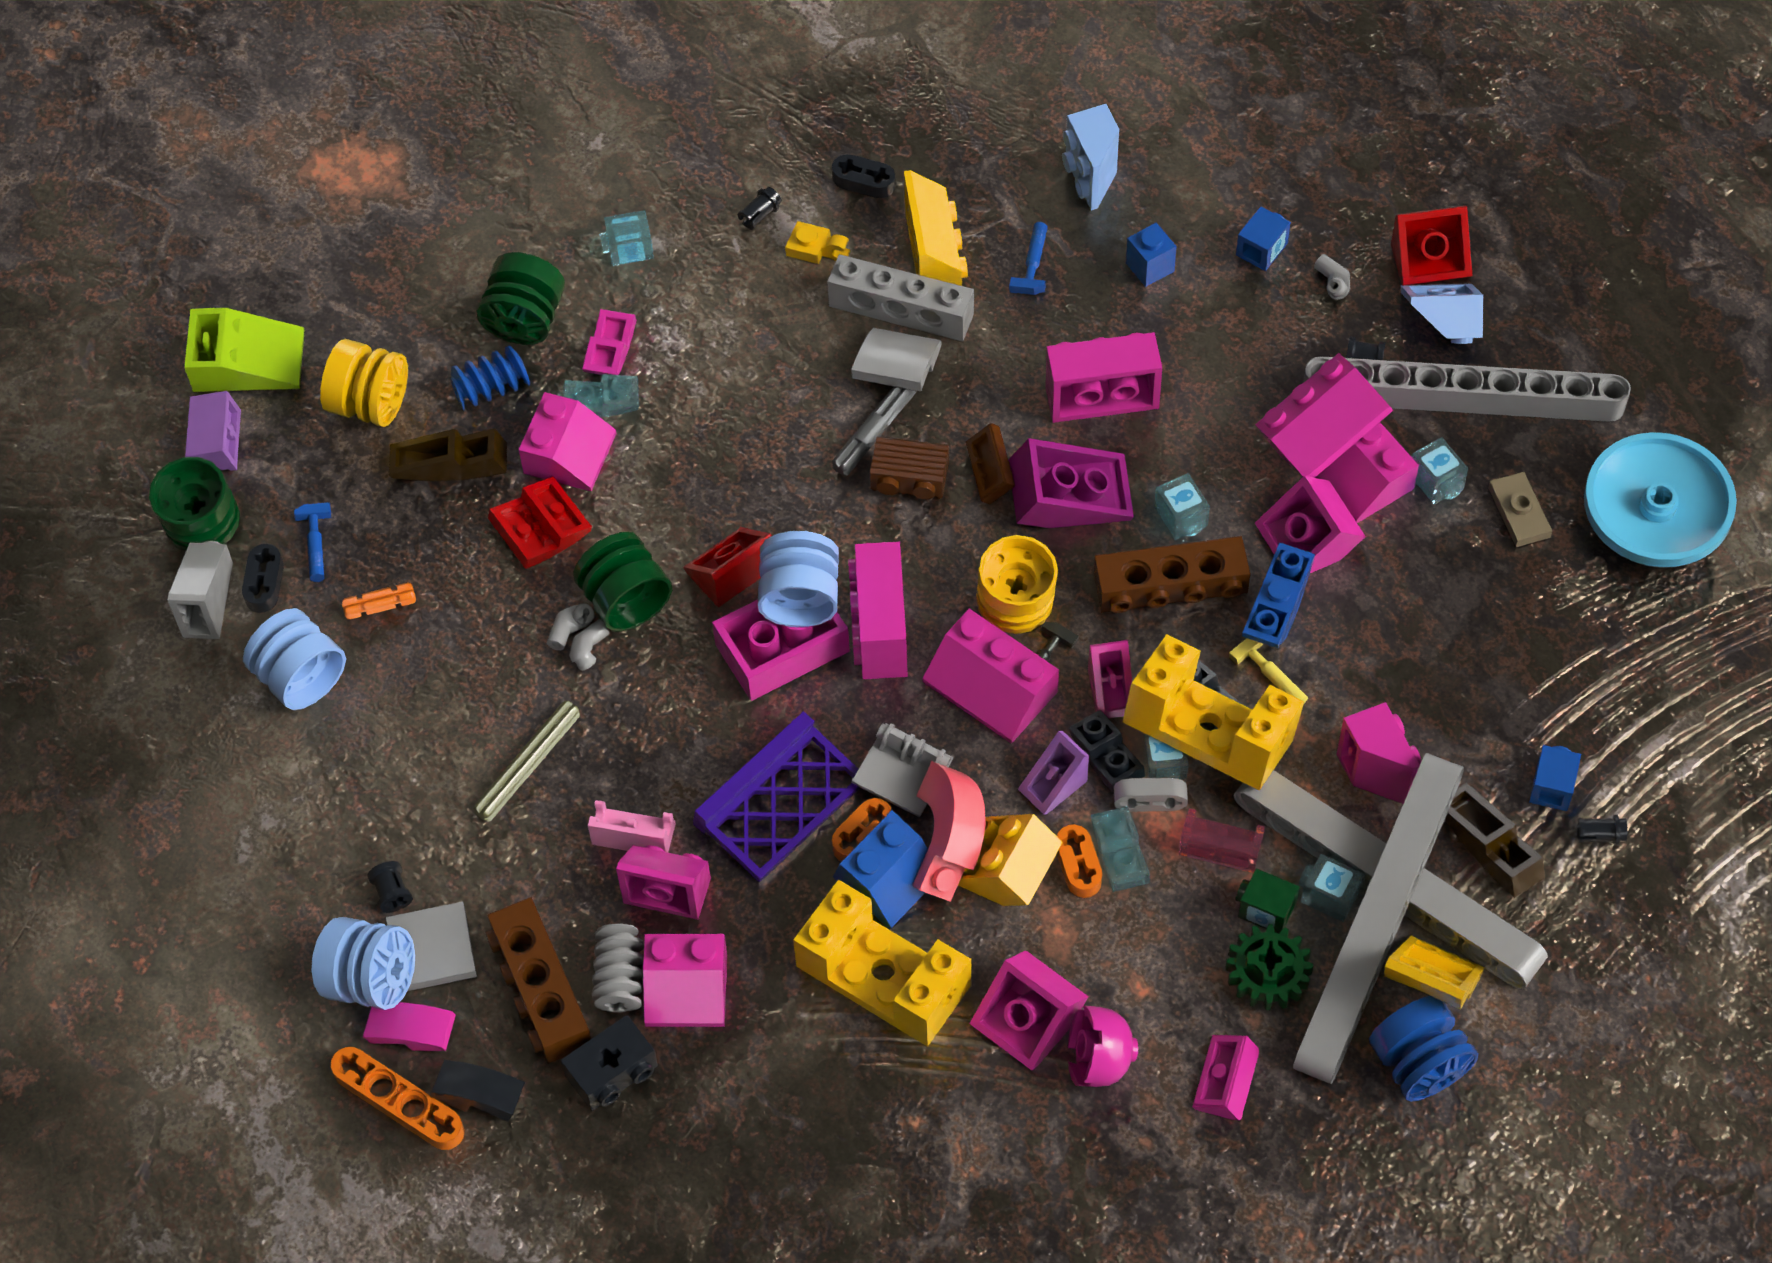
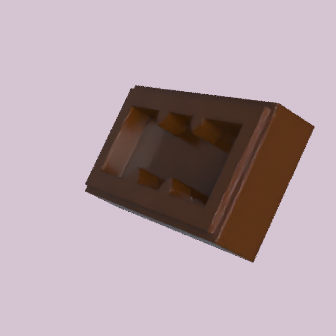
[966,423,1015,504]

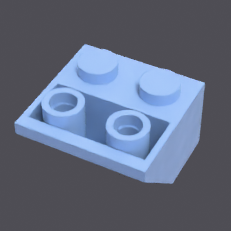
[1062,104,1119,210]

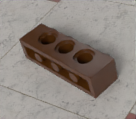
[1094,536,1251,613]
[485,897,591,1064]

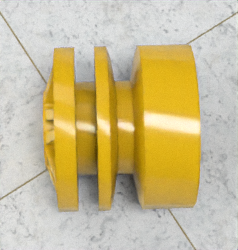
[320,339,408,427]
[976,535,1058,634]

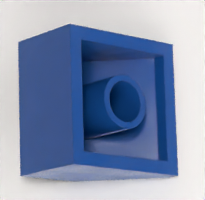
[833,810,928,930]

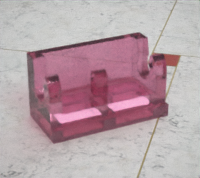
[1179,808,1265,873]

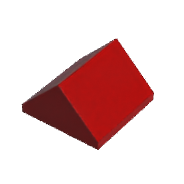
[1391,205,1472,286]
[683,527,772,608]

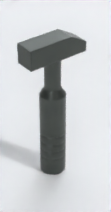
[1036,622,1079,662]

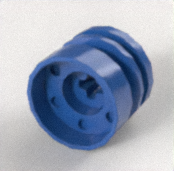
[1369,996,1479,1102]

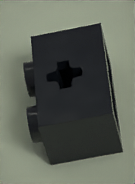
[561,1015,658,1111]

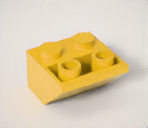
[958,814,1063,906]

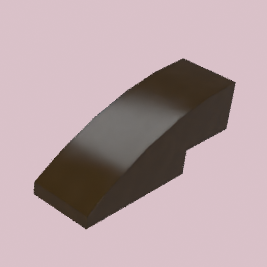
[389,428,507,481]
[1445,783,1545,898]

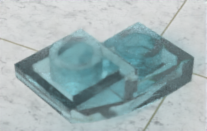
[563,374,639,417]
[1090,806,1150,892]

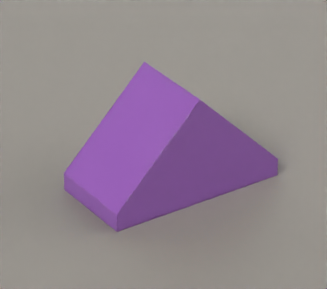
[1018,731,1089,814]

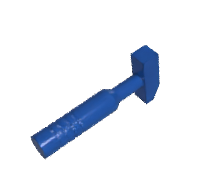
[1009,222,1048,295]
[294,502,331,582]

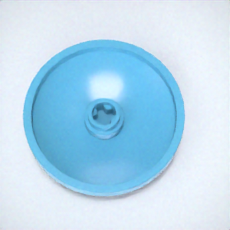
[1584,432,1737,567]

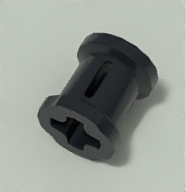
[1346,336,1386,360]
[367,861,413,913]

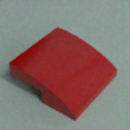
[488,476,592,569]

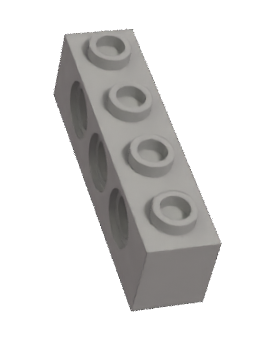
[827,254,974,342]

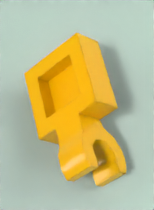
[785,221,850,264]

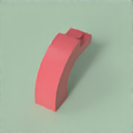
[912,761,985,902]

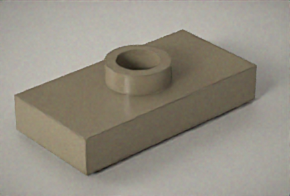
[1488,472,1552,547]

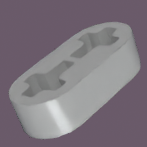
[1114,778,1188,812]

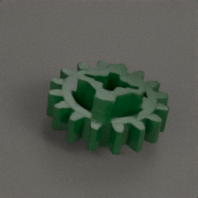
[1225,924,1313,1011]

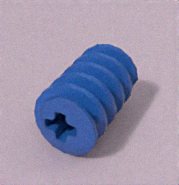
[450,345,530,411]

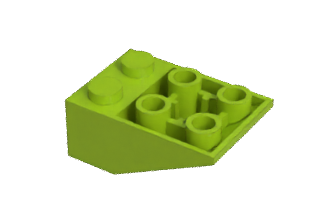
[184,308,305,392]

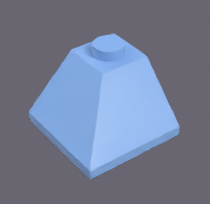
[1401,284,1483,344]

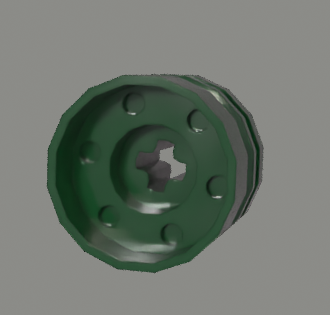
[476,252,565,345]
[149,457,240,551]
[573,532,673,631]

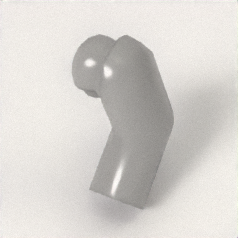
[1314,254,1350,299]
[546,603,594,650]
[569,619,610,671]

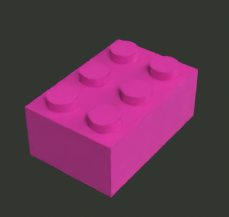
[1045,332,1162,423]
[848,541,908,679]
[712,600,850,701]

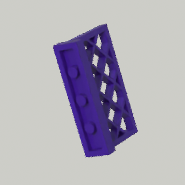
[693,711,860,883]

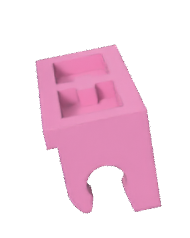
[588,800,676,853]

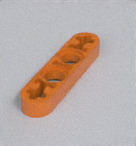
[331,1047,464,1150]

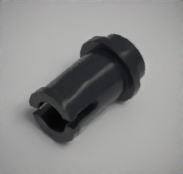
[737,187,782,230]
[1577,815,1628,846]

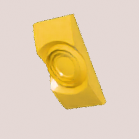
[1384,935,1485,1010]

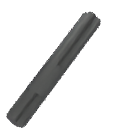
[832,386,917,476]

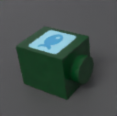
[1235,868,1300,934]

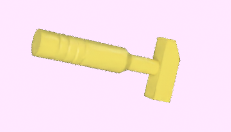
[1229,638,1308,703]

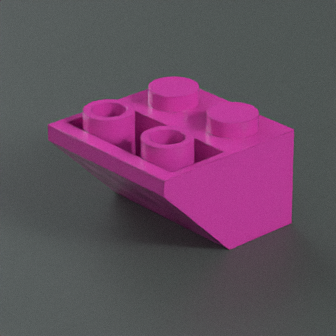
[1336,702,1422,804]

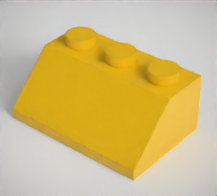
[904,170,968,286]

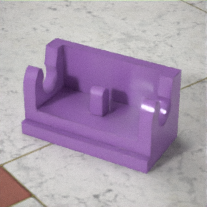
[185,391,241,471]

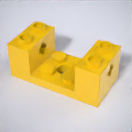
[1123,634,1304,791]
[793,879,971,1047]

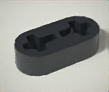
[832,154,896,198]
[242,544,284,613]

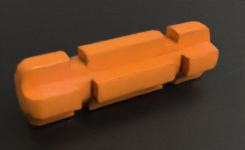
[342,582,416,619]

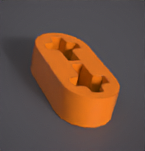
[832,798,892,862]
[1057,824,1102,898]

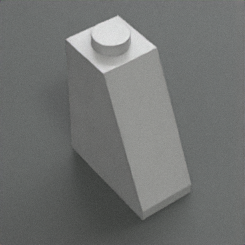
[167,541,233,639]

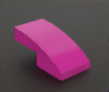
[582,309,637,377]
[363,1002,456,1051]

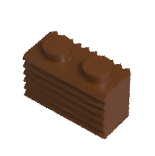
[870,436,949,500]

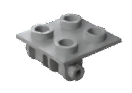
[851,723,954,817]

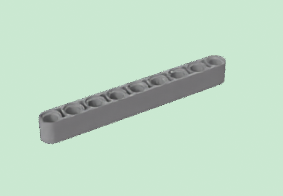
[1303,357,1631,422]
[1293,753,1464,1084]
[1234,770,1548,989]

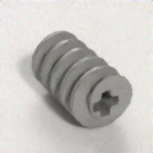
[591,924,644,1012]

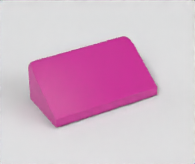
[1192,1035,1259,1120]

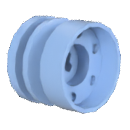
[758,531,839,627]
[243,608,346,710]
[311,917,415,1010]

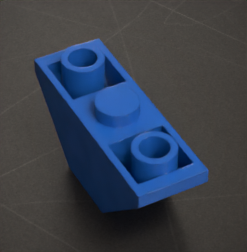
[1242,543,1315,648]

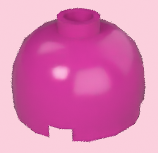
[1068,1006,1138,1087]

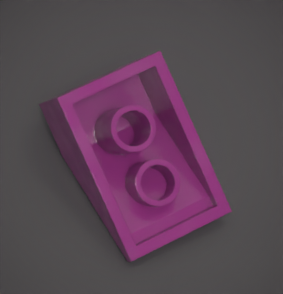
[1008,438,1134,528]

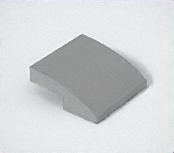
[851,328,942,391]

